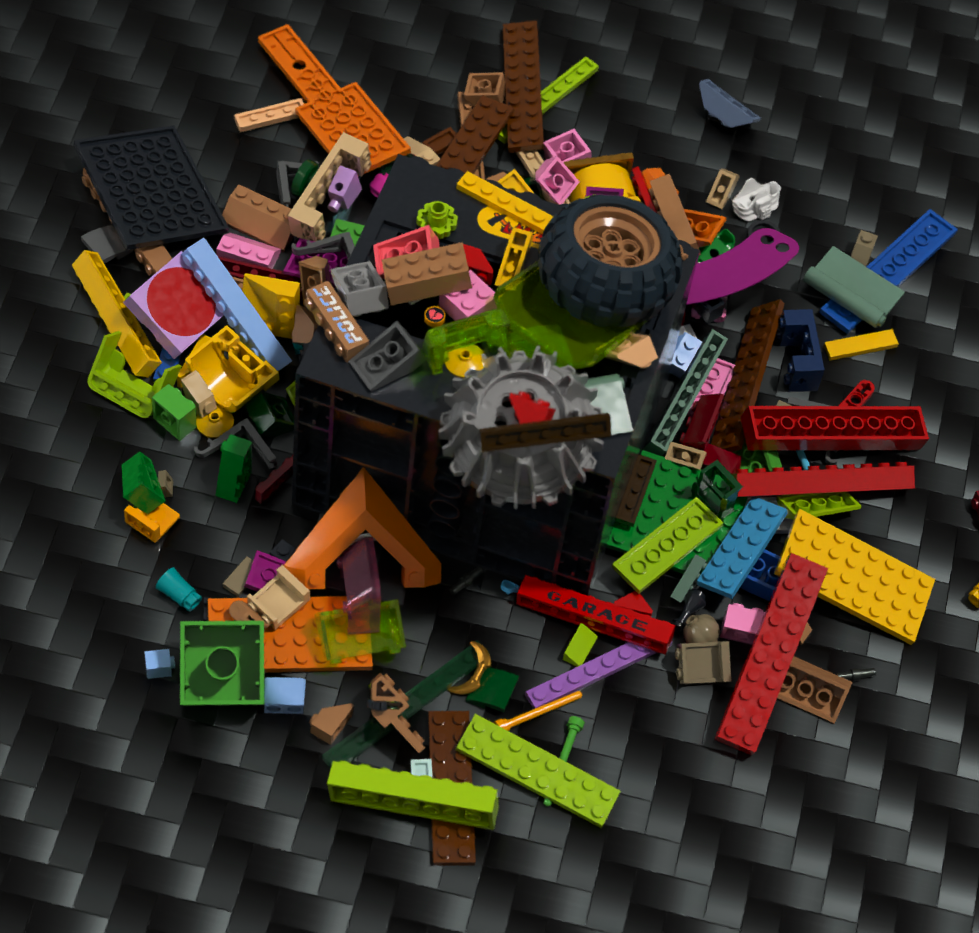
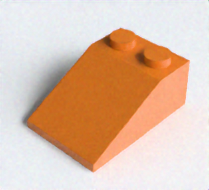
[684,209,727,247]

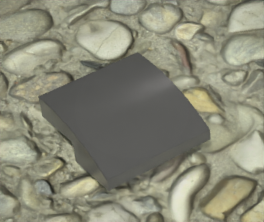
[81,225,133,264]

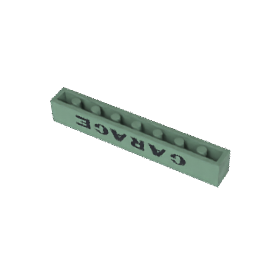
[642,329,728,456]

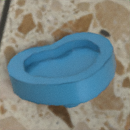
[500,580,520,595]

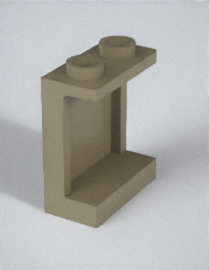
[675,641,731,684]

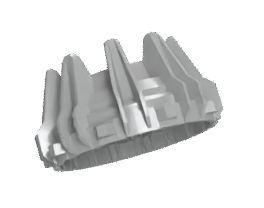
[439,346,603,509]

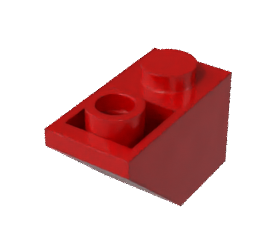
[463,244,494,286]
[509,391,556,424]

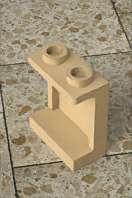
[247,565,310,630]

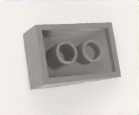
[330,261,389,317]

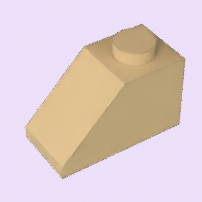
[706,169,740,209]
[181,370,217,418]
[665,442,707,470]

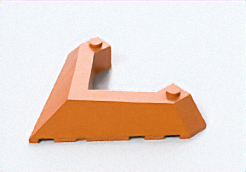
[283,466,441,589]

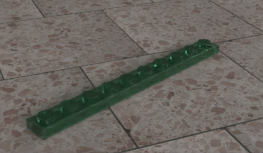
[322,641,490,768]

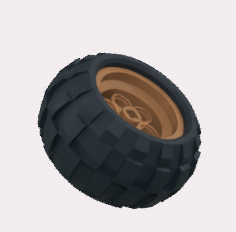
[538,194,683,328]

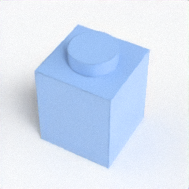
[145,649,175,679]

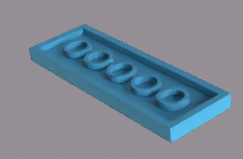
[697,496,788,599]

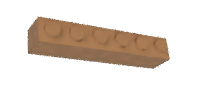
[649,174,701,255]

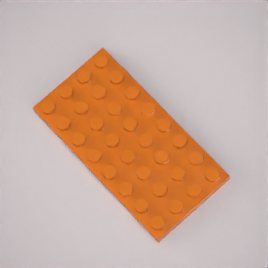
[208,596,373,673]

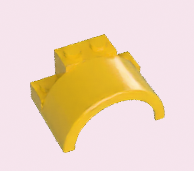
[567,163,641,203]
[185,325,279,413]

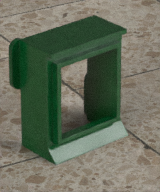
[691,460,743,520]

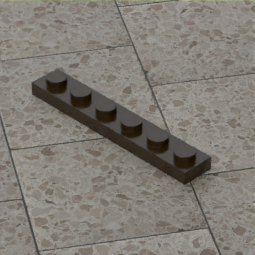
[479,413,612,452]

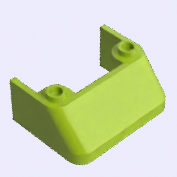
[88,331,182,418]

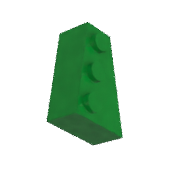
[215,434,252,503]
[122,452,165,514]

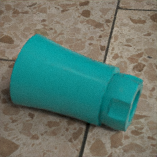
[155,567,202,612]

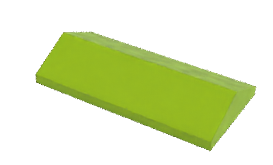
[776,492,861,520]

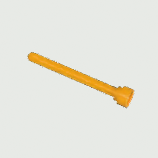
[493,691,582,731]

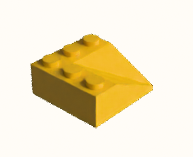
[242,273,300,339]

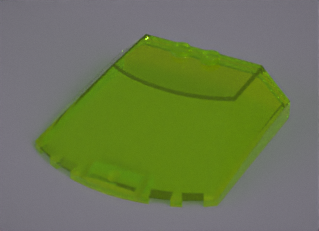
[493,260,647,369]

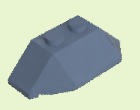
[699,79,761,127]

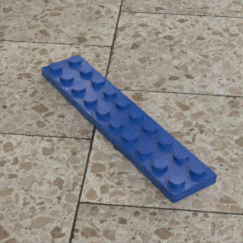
[819,209,958,334]

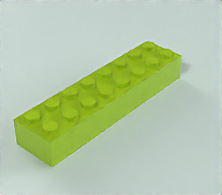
[327,761,499,830]

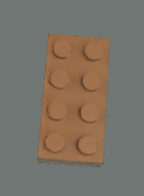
[382,242,472,305]

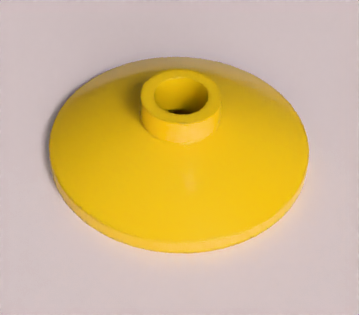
[445,343,484,378]
[196,405,234,438]

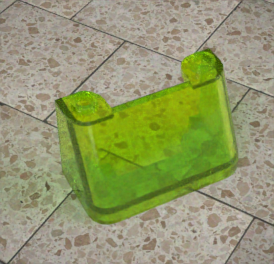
[422,309,512,375]
[314,599,406,664]

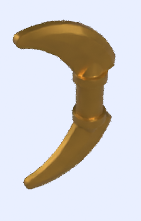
[447,641,491,695]

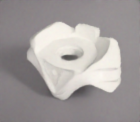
[732,178,781,221]

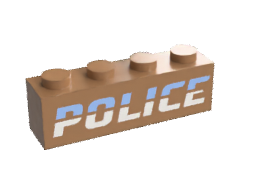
[304,281,369,362]

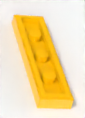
[823,329,899,361]

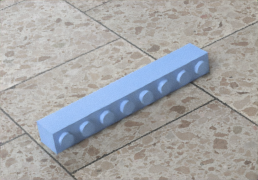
[181,238,292,371]

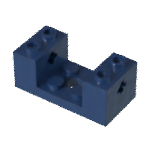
[775,309,825,392]

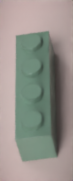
[671,554,707,603]

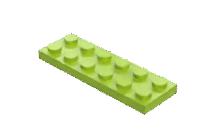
[612,497,723,594]

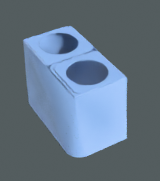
[264,677,306,714]

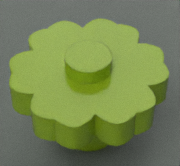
[416,201,458,239]

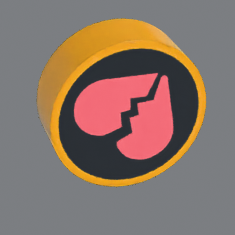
[424,306,445,327]

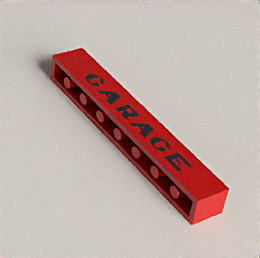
[517,575,675,655]

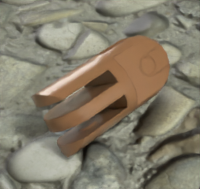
[229,601,269,631]

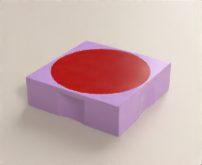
[123,251,224,359]

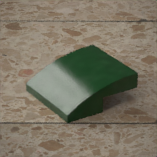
[466,668,519,713]

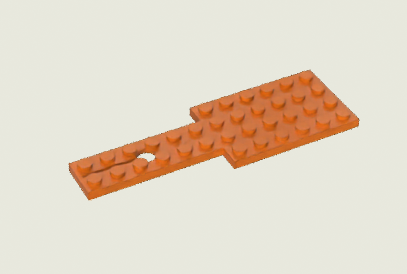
[258,24,411,176]

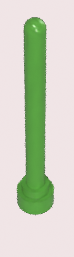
[544,716,585,806]

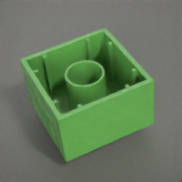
[180,621,264,706]

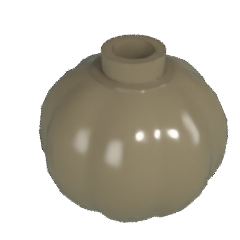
[683,614,720,647]

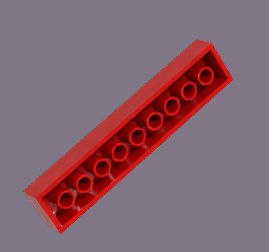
[740,406,929,450]
[714,553,828,755]

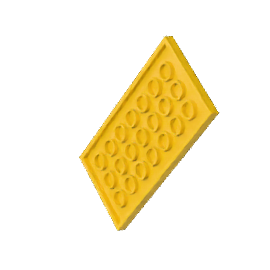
[774,509,935,645]

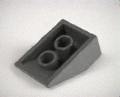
[349,321,428,391]

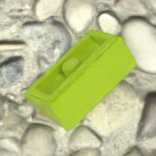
[563,623,598,667]

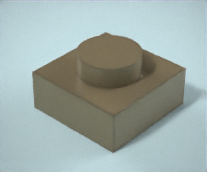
[158,470,173,498]

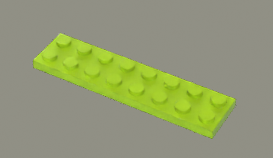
[456,714,621,828]

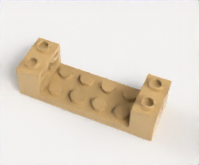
[288,132,371,242]

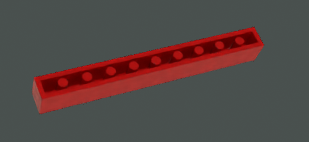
[730,462,915,497]

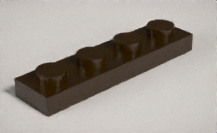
[615,454,657,527]

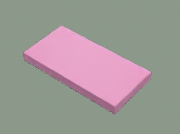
[687,358,735,417]

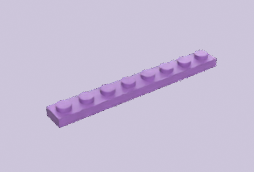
[525,641,672,709]

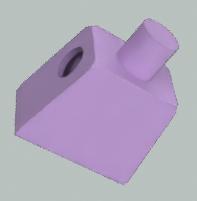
[328,165,362,213]

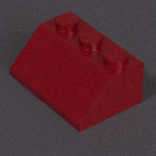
[679,393,724,451]

